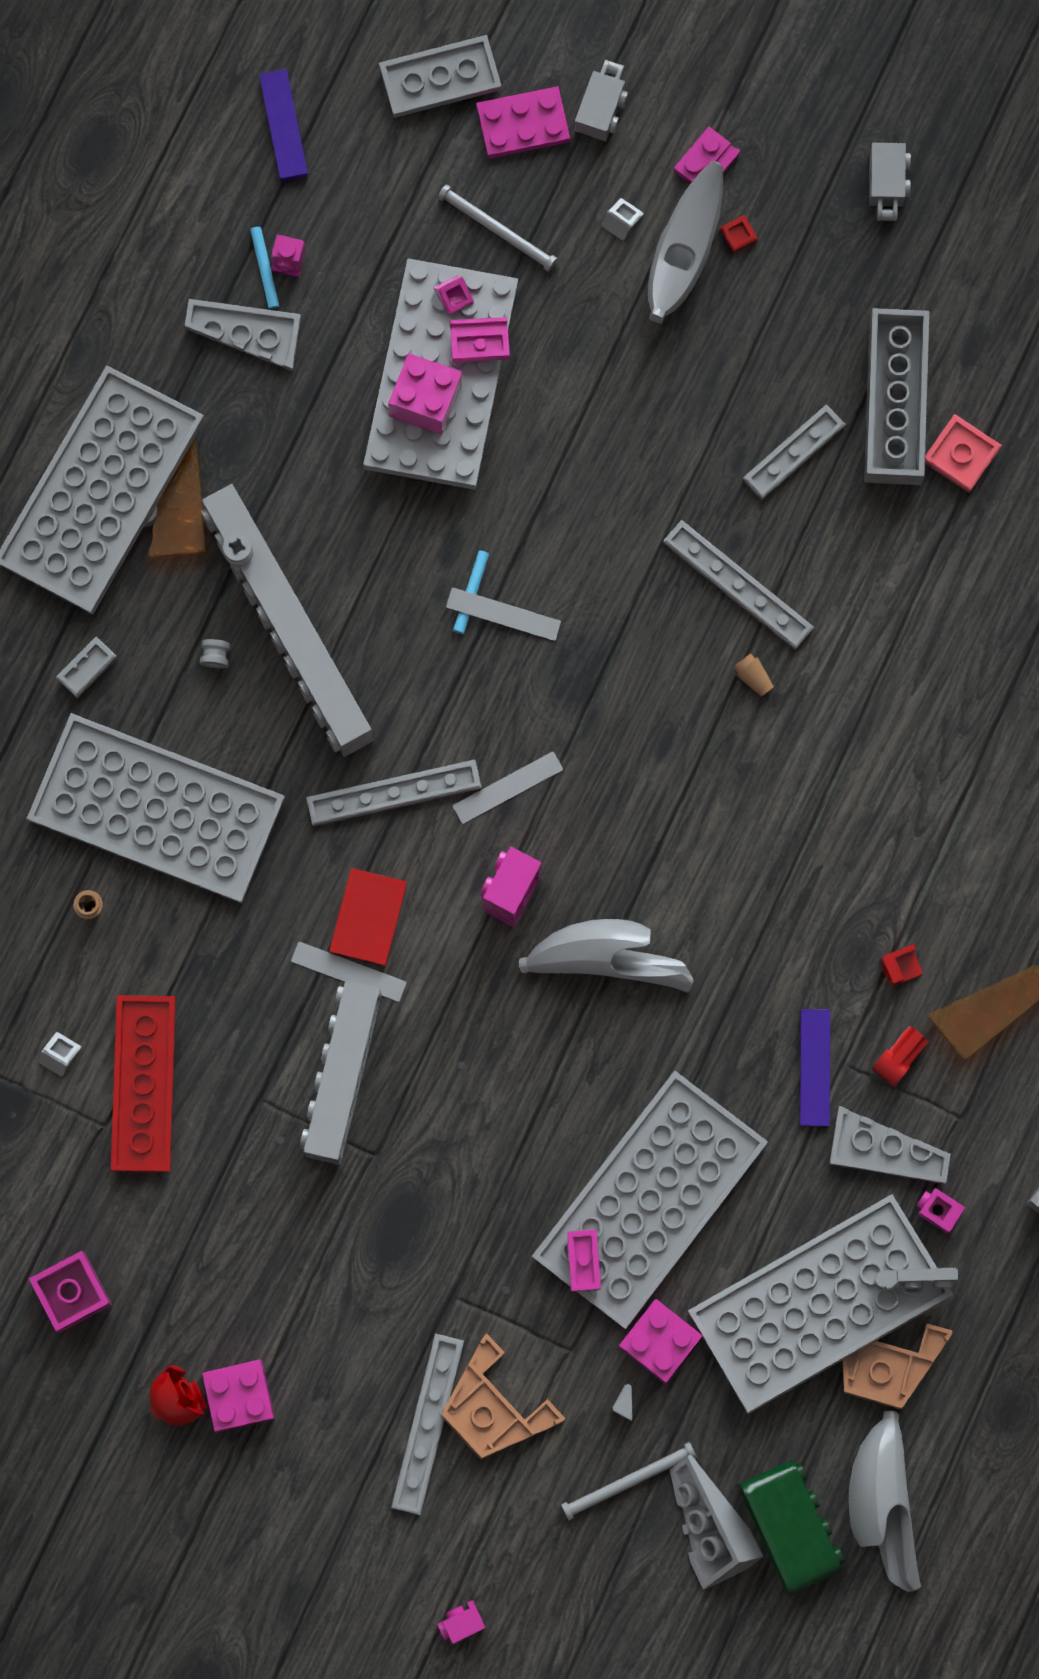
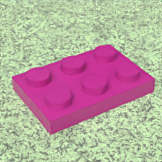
[476,86,570,159]

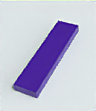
[259,69,308,182]
[800,1009,830,1127]

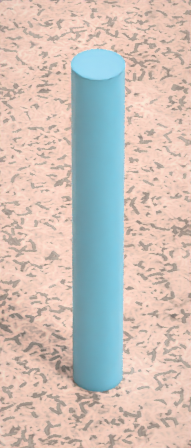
[250,227,280,310]
[453,551,489,634]

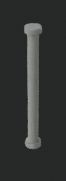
[437,184,558,272]
[561,1442,697,1520]

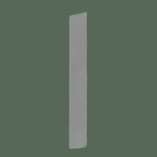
[446,588,561,641]
[453,752,563,824]
[291,942,406,1002]

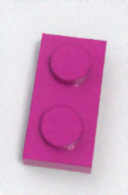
[567,1230,601,1292]

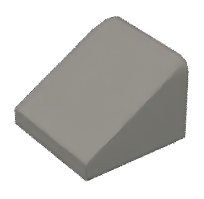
[602,198,644,240]
[39,1032,81,1076]
[612,1384,632,1421]

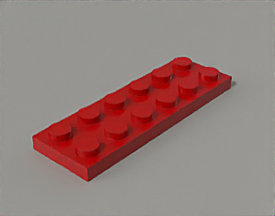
[111,995,176,1172]

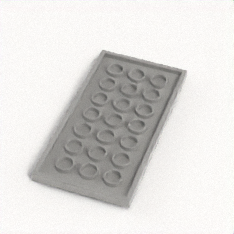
[363,259,518,490]
[0,365,206,615]
[27,713,285,904]
[532,1071,768,1329]
[688,1194,953,1414]

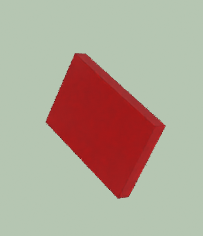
[329,868,407,967]

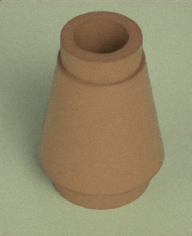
[733,653,774,697]
[74,890,103,919]

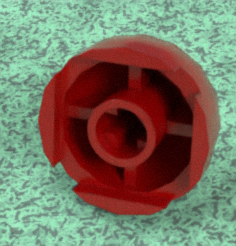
[149,1365,207,1426]

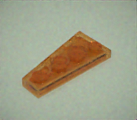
[148,440,206,559]
[927,965,1039,1061]

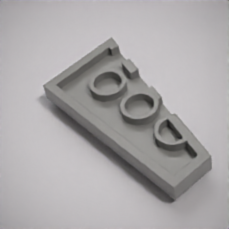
[185,299,301,371]
[829,1106,951,1184]

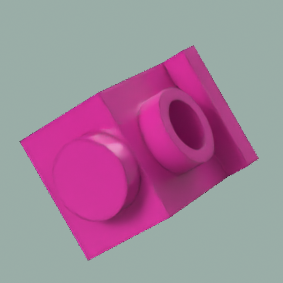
[271,234,306,278]
[916,1188,965,1234]
[437,1600,485,1643]

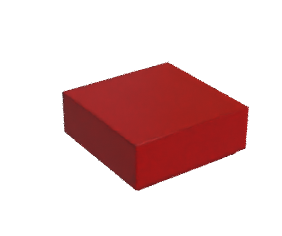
[719,215,758,254]

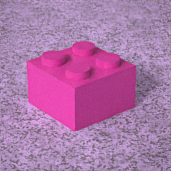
[388,353,462,435]
[29,1251,112,1333]
[619,1299,703,1384]
[202,1359,275,1433]

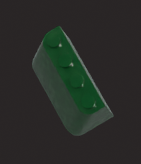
[737,1460,845,1595]

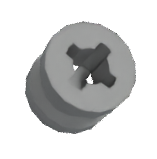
[223,533,253,566]
[200,639,230,668]

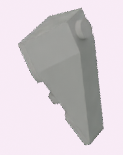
[670,1455,763,1590]

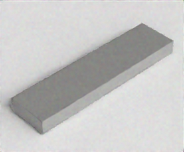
[743,404,846,501]

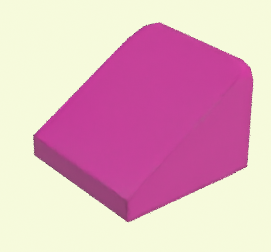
[433,275,474,315]

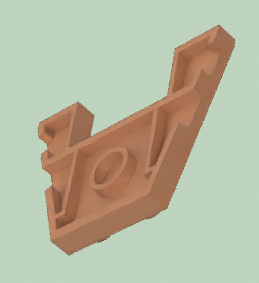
[842,1324,952,1410]
[440,1334,565,1460]

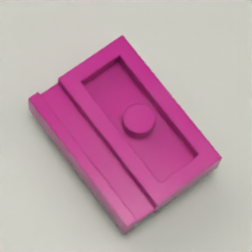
[673,127,740,184]
[450,317,510,363]

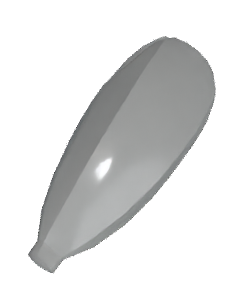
[648,162,723,324]
[519,919,693,993]
[849,1411,921,1592]

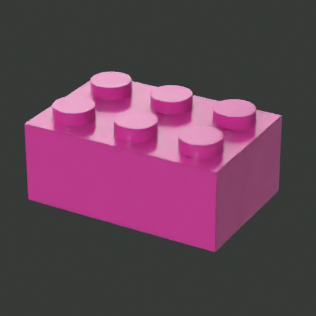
[481,846,542,927]

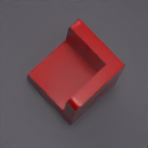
[880,944,922,987]

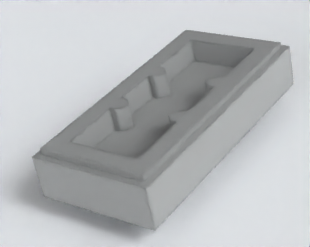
[56,637,117,698]

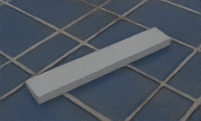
[663,520,814,650]
[306,759,482,827]
[391,1333,464,1515]

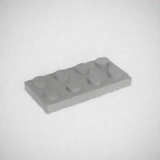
[379,35,502,118]

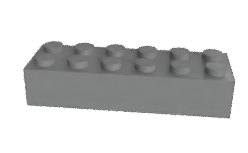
[864,308,929,485]
[300,980,382,1165]

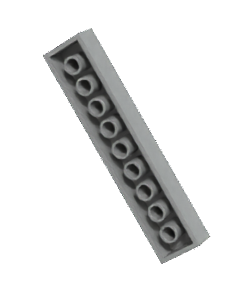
[201,484,374,757]

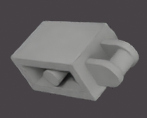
[575,60,628,141]
[869,143,911,221]

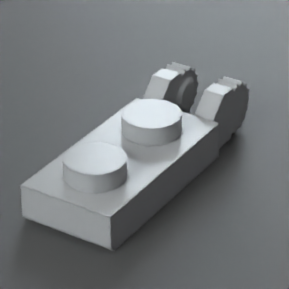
[874,1268,958,1290]

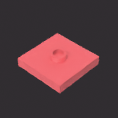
[925,414,1002,493]

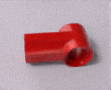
[871,1026,928,1087]

